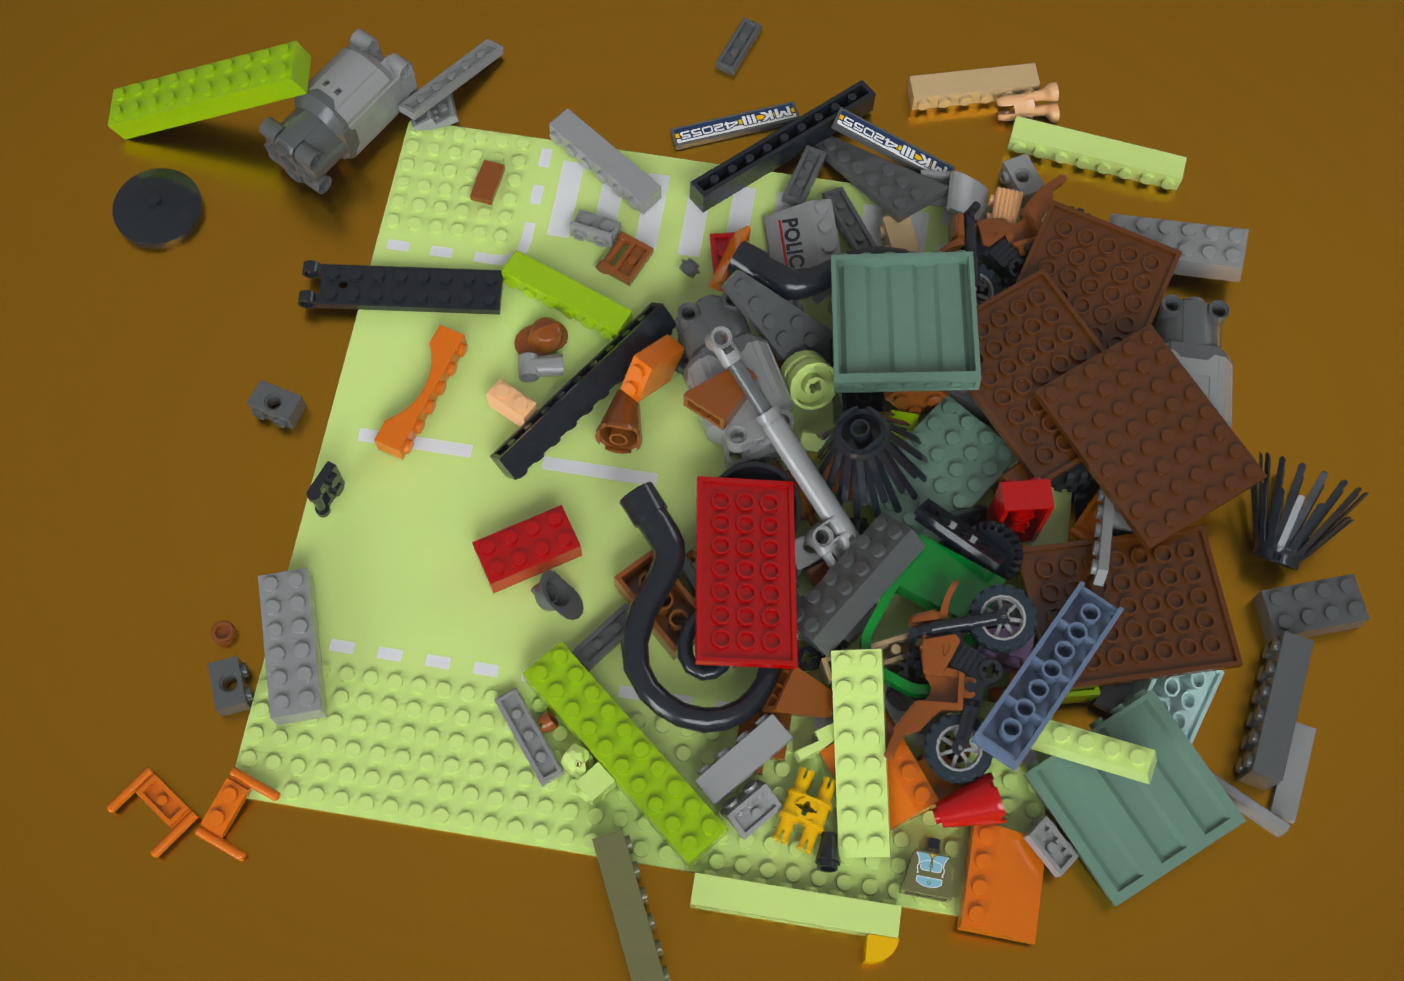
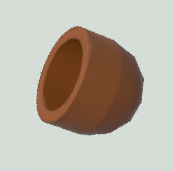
[537,710,559,733]

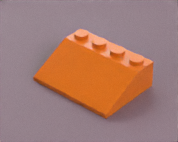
[819,712,939,831]
[956,824,1044,945]

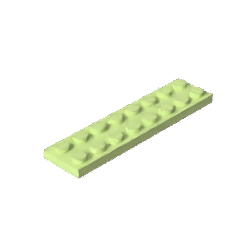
[831,649,891,858]

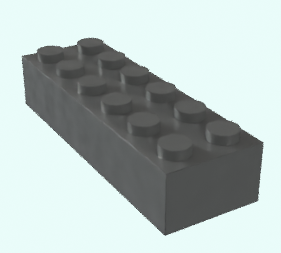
[796,512,926,657]
[1235,631,1314,791]

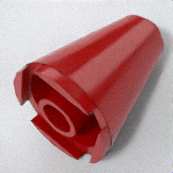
[932,772,1008,828]

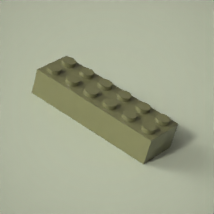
[592,830,671,981]

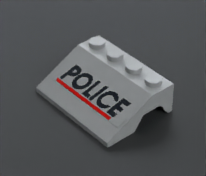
[764,199,841,271]

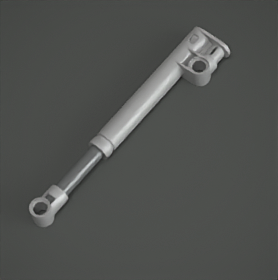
[705,326,860,572]

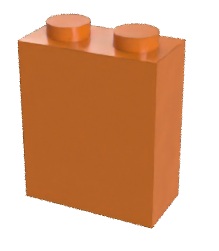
[620,334,685,403]

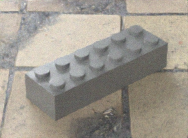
[1109,213,1249,282]
[258,568,327,726]

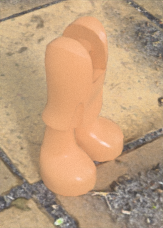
[997,82,1060,123]

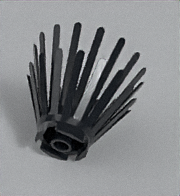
[816,406,928,519]
[1251,451,1369,571]

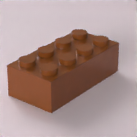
[614,550,695,660]

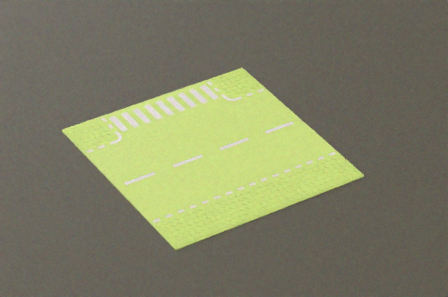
[235,121,1072,916]

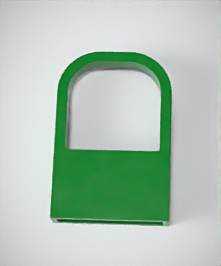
[859,533,1006,698]

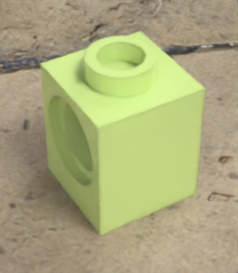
[575,762,616,806]

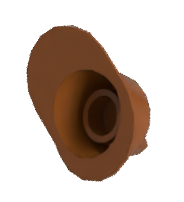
[514,317,568,356]

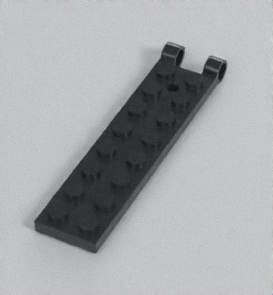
[298,260,503,315]

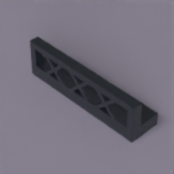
[914,498,1010,574]

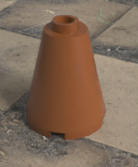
[595,389,642,454]

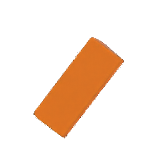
[709,226,751,293]

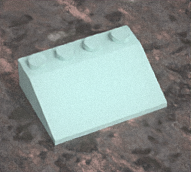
[1123,670,1225,744]

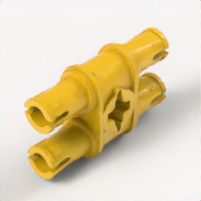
[772,767,836,855]

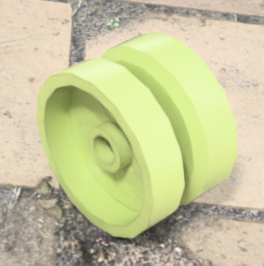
[780,350,836,410]

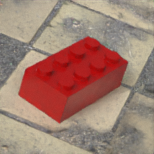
[986,477,1055,542]
[472,505,582,594]

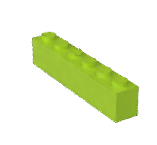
[501,250,633,340]

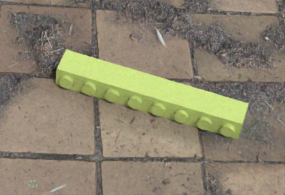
[1007,116,1187,190]
[947,700,1157,785]
[690,870,902,938]

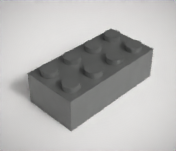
[1252,574,1370,644]

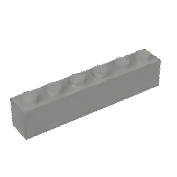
[549,108,662,214]

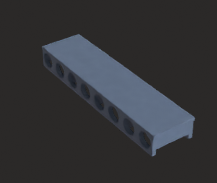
[971,581,1124,772]

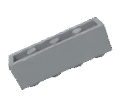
[695,713,794,805]

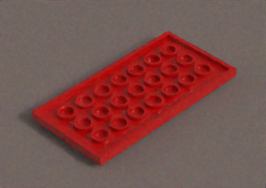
[695,476,798,669]

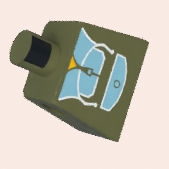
[899,838,952,903]

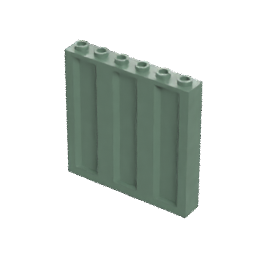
[831,250,981,393]
[1023,689,1246,907]

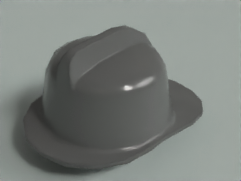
[531,570,584,620]

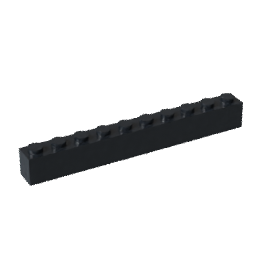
[690,80,876,212]
[490,302,676,480]

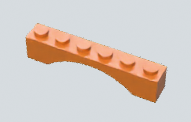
[374,325,468,460]

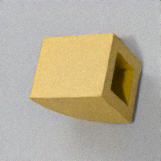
[862,934,899,965]

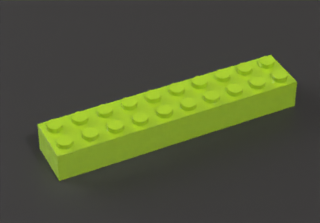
[108,41,311,140]
[523,641,728,868]

